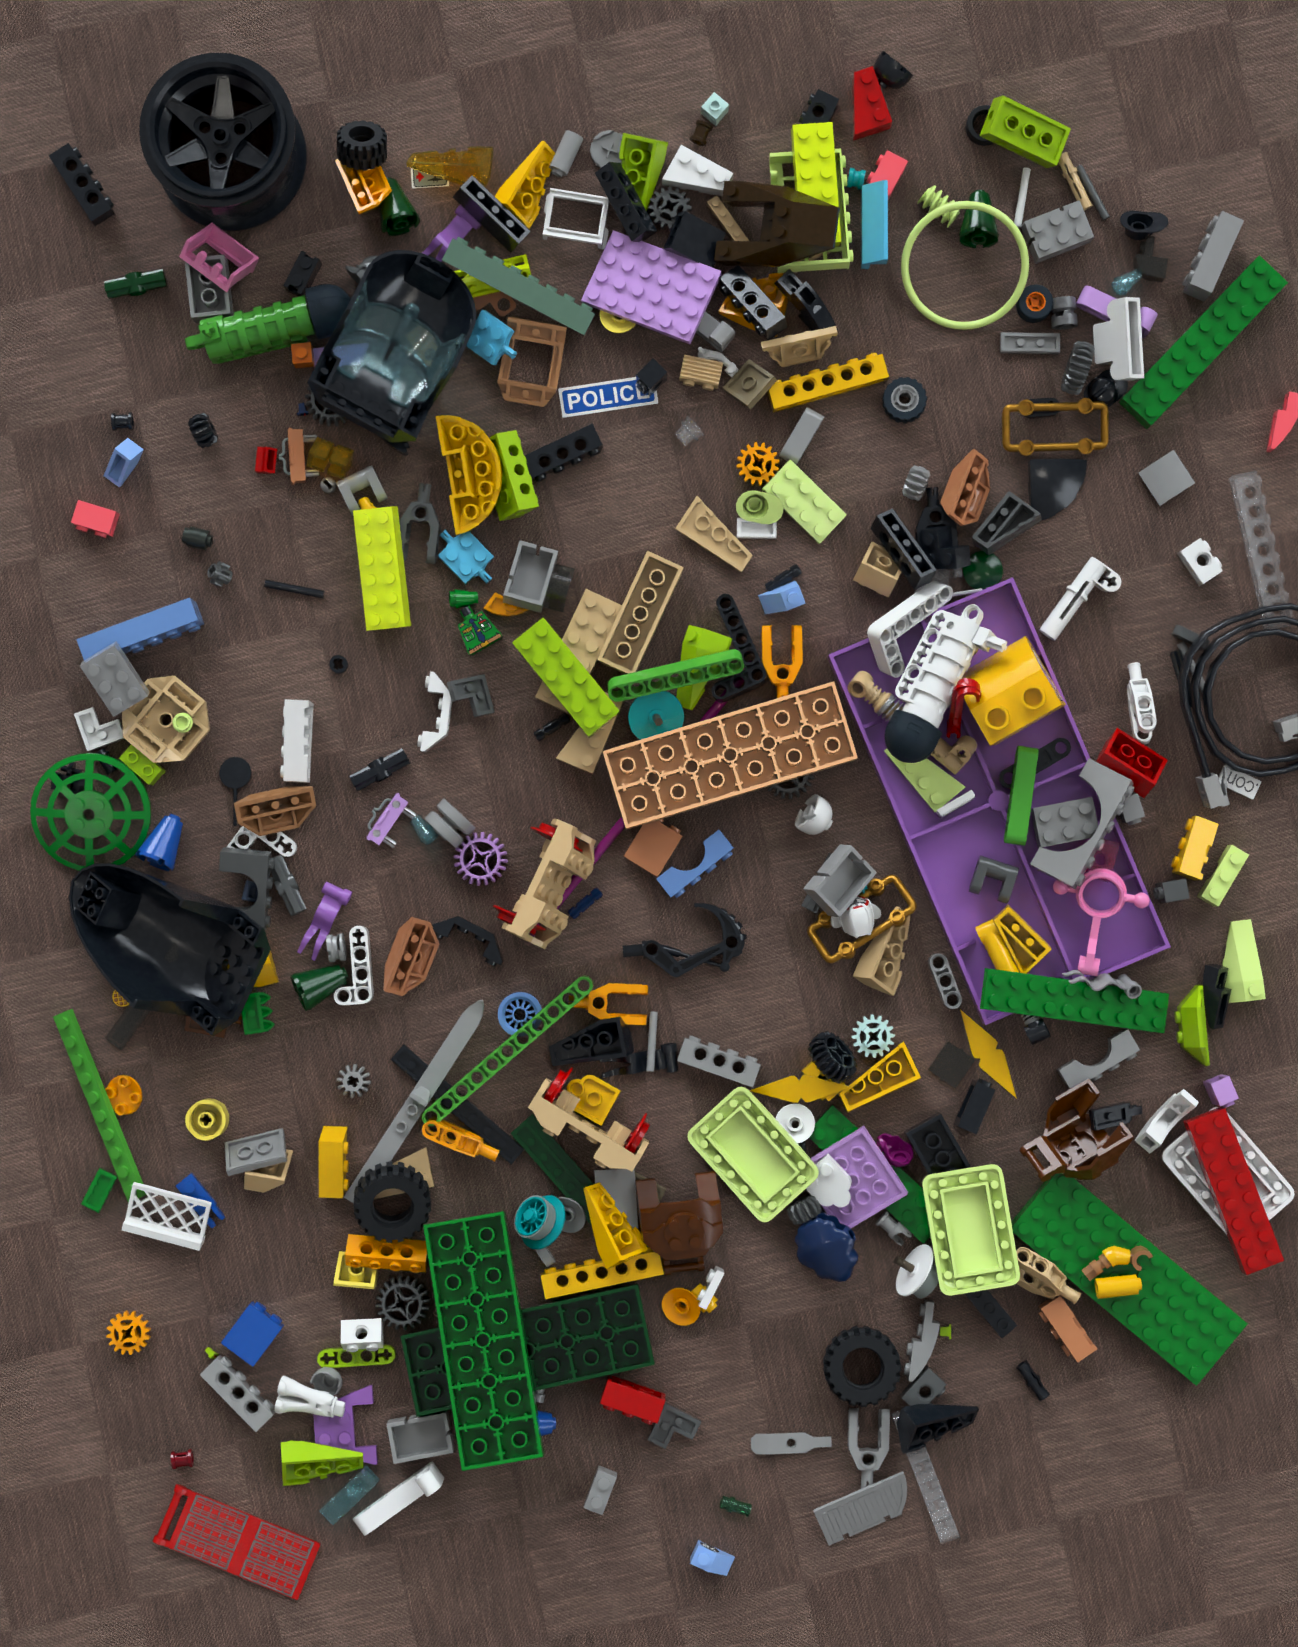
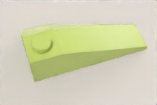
[1222,919,1266,1003]

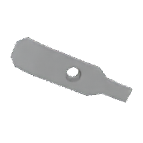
[751,1432,832,1454]

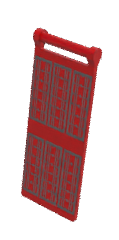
[153,1484,321,1600]

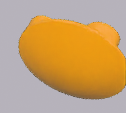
[105,1075,142,1115]

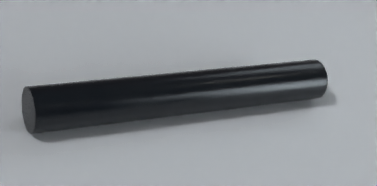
[264,580,325,598]

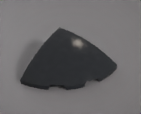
[1028,459,1087,521]

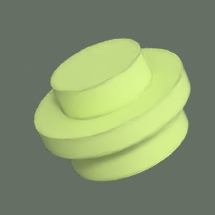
[172,713,193,733]

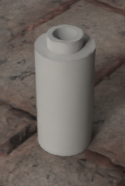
[549,130,583,177]

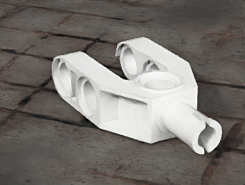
[1127,662,1157,745]

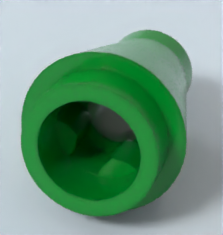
[449,589,478,609]

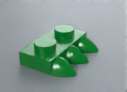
[242,992,275,1035]

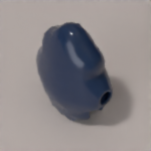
[794,1212,859,1282]

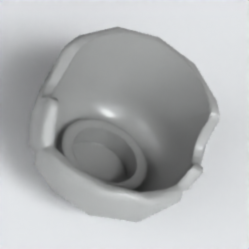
[310,1367,342,1396]

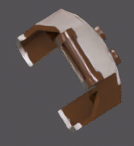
[1020,1078,1134,1182]
[635,1171,723,1276]

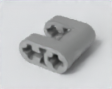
[336,465,388,516]

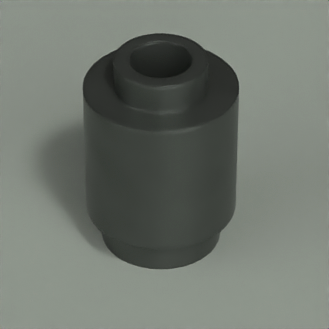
[182,527,213,550]

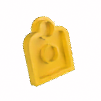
[567,1075,621,1126]

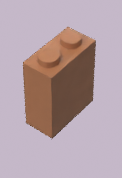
[624,819,683,877]

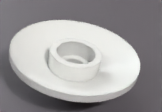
[775,1104,815,1143]

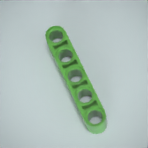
[1004,745,1038,846]

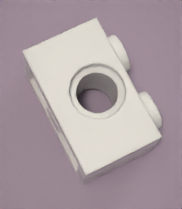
[1177,538,1223,586]
[341,1318,383,1352]

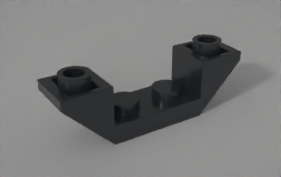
[432,916,503,967]

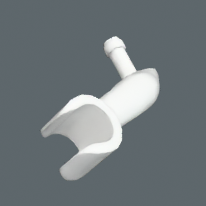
[698,347,738,377]

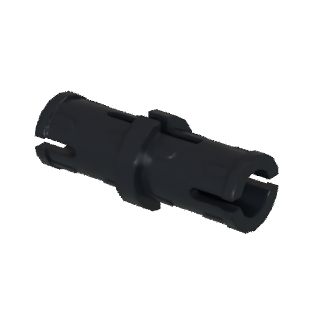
[1016,1360,1050,1401]

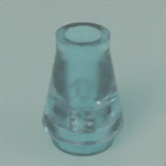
[1111,269,1142,296]
[410,815,438,845]

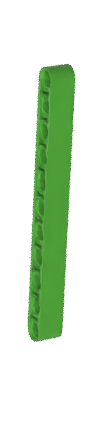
[422,975,593,1126]

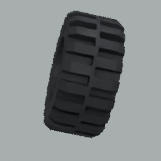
[354,1161,431,1243]
[823,1326,901,1407]

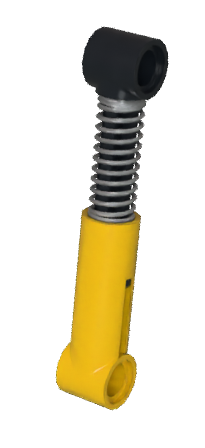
[975,919,1051,1045]

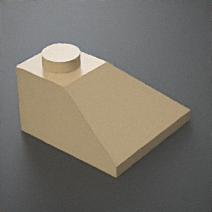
[244,1149,293,1193]

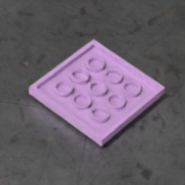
[810,1126,908,1228]

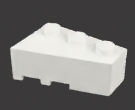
[662,145,733,196]

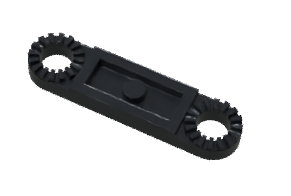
[998,738,1071,789]

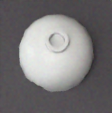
[795,794,833,835]

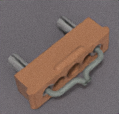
[279,428,319,485]

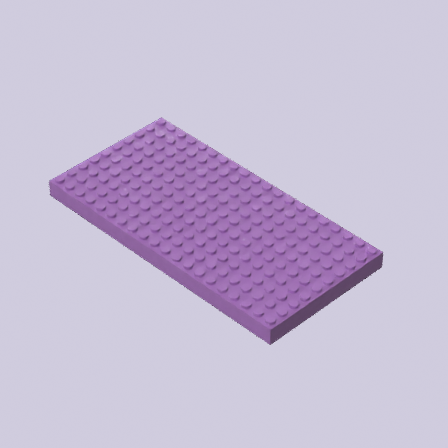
[827,577,1171,1025]

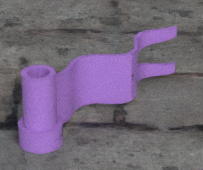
[422,205,481,262]
[297,881,353,961]

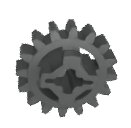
[649,186,692,231]

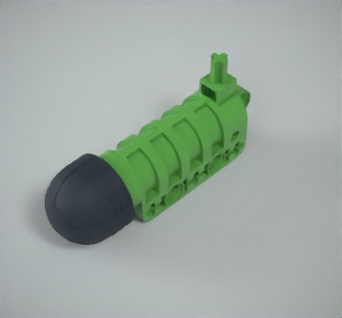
[185,284,351,364]

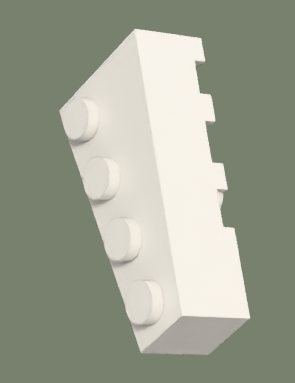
[280,699,314,783]

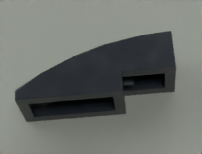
[1203,964,1232,1029]

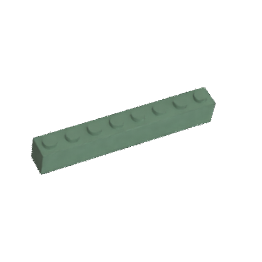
[442,237,595,335]

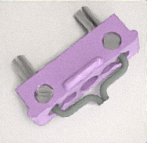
[366,793,416,848]

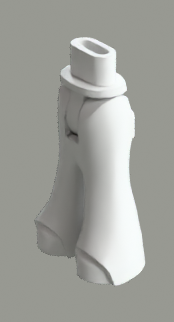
[275,1375,346,1418]

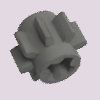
[207,561,232,587]

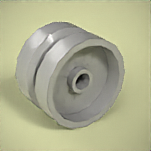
[425,798,476,848]

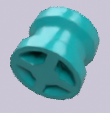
[846,168,866,190]

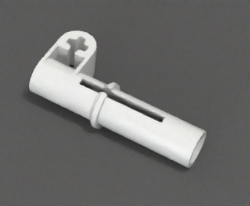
[1039,557,1121,641]

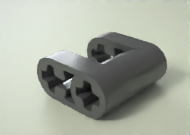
[969,855,1019,904]

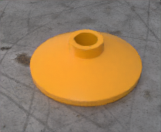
[662,1288,701,1326]

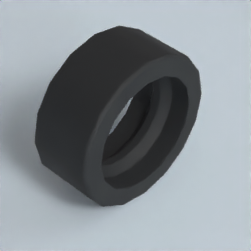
[965,105,993,146]

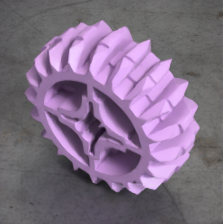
[454,832,508,886]

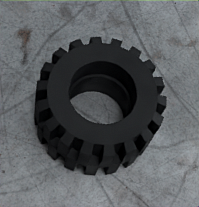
[337,120,387,170]

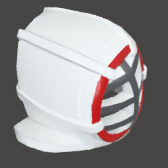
[830,896,881,938]

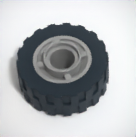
[882,377,927,423]

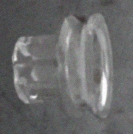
[675,416,704,446]

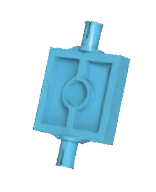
[466,310,517,365]
[438,530,494,585]

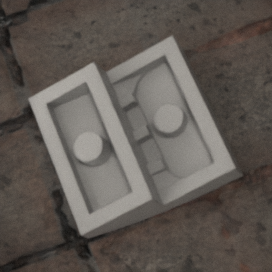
[1139,450,1195,506]

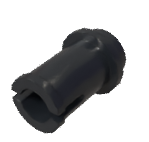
[97,748,118,775]

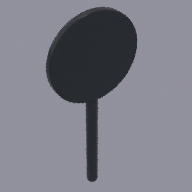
[219,757,251,826]

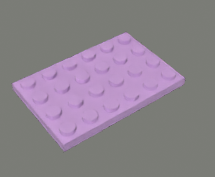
[581,230,722,344]

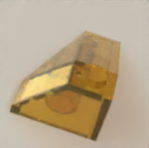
[406,146,494,187]

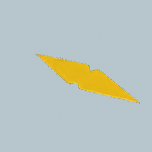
[960,1009,1017,1099]
[750,1075,851,1103]

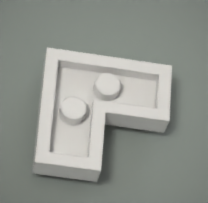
[74,707,124,752]
[697,1266,724,1310]

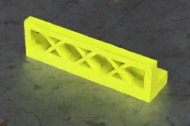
[454,254,531,298]

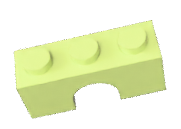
[1197,845,1249,907]

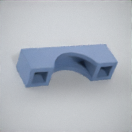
[656,830,733,898]

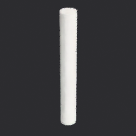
[1014,168,1031,228]

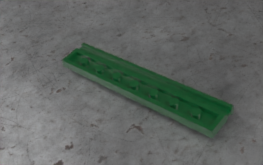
[510,1114,593,1226]

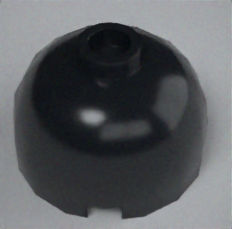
[874,51,914,89]

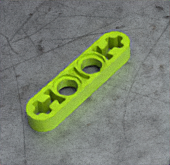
[317,1345,396,1368]

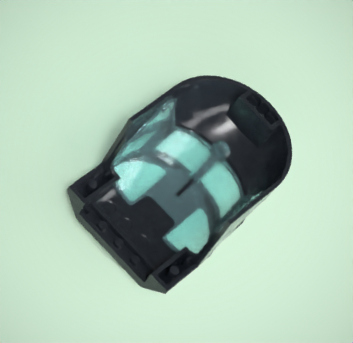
[307,250,476,442]

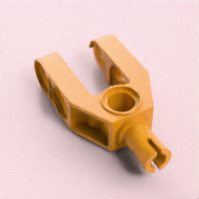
[762,625,803,698]
[568,983,648,1025]
[422,1116,500,1162]

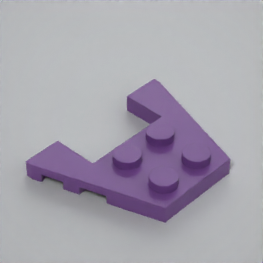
[313,1385,378,1465]

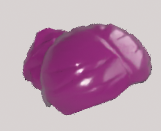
[876,1133,914,1167]

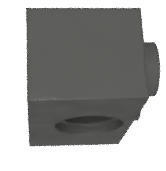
[1153,879,1190,903]
[900,1365,947,1406]

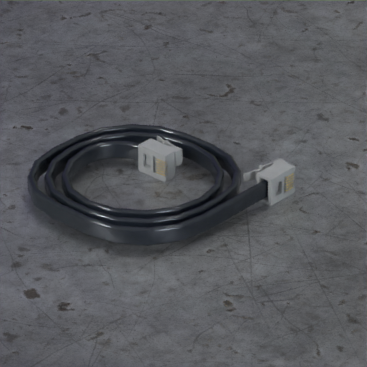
[1178,603,1298,809]

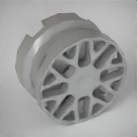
[326,933,347,962]

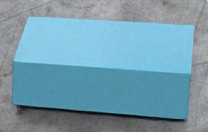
[861,180,888,269]

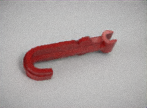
[946,678,981,739]

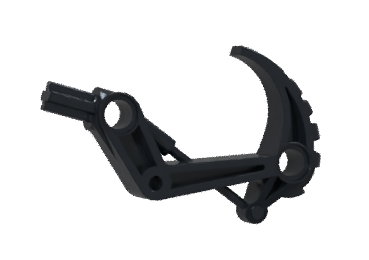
[622,903,747,977]

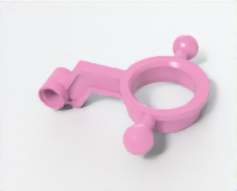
[1053,868,1150,977]

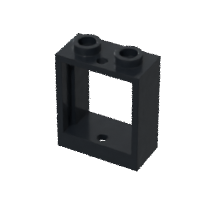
[954,1078,995,1134]

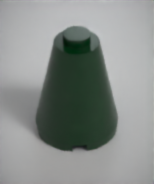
[379,177,420,236]
[959,190,999,248]
[290,965,349,1011]

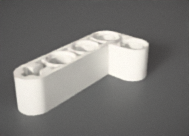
[334,926,374,1005]

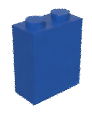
[221,1301,284,1367]

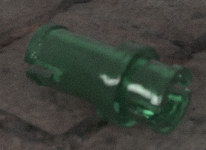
[719,1495,752,1517]

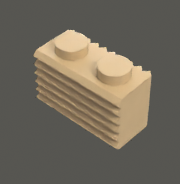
[679,354,723,391]

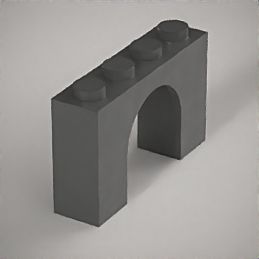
[219,847,274,931]

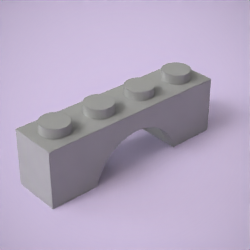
[1056,1029,1140,1090]

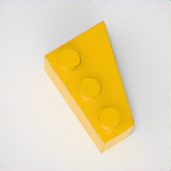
[319,1126,349,1198]

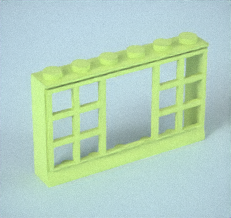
[769,148,853,274]

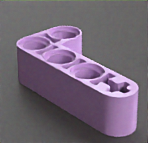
[1076,286,1158,338]

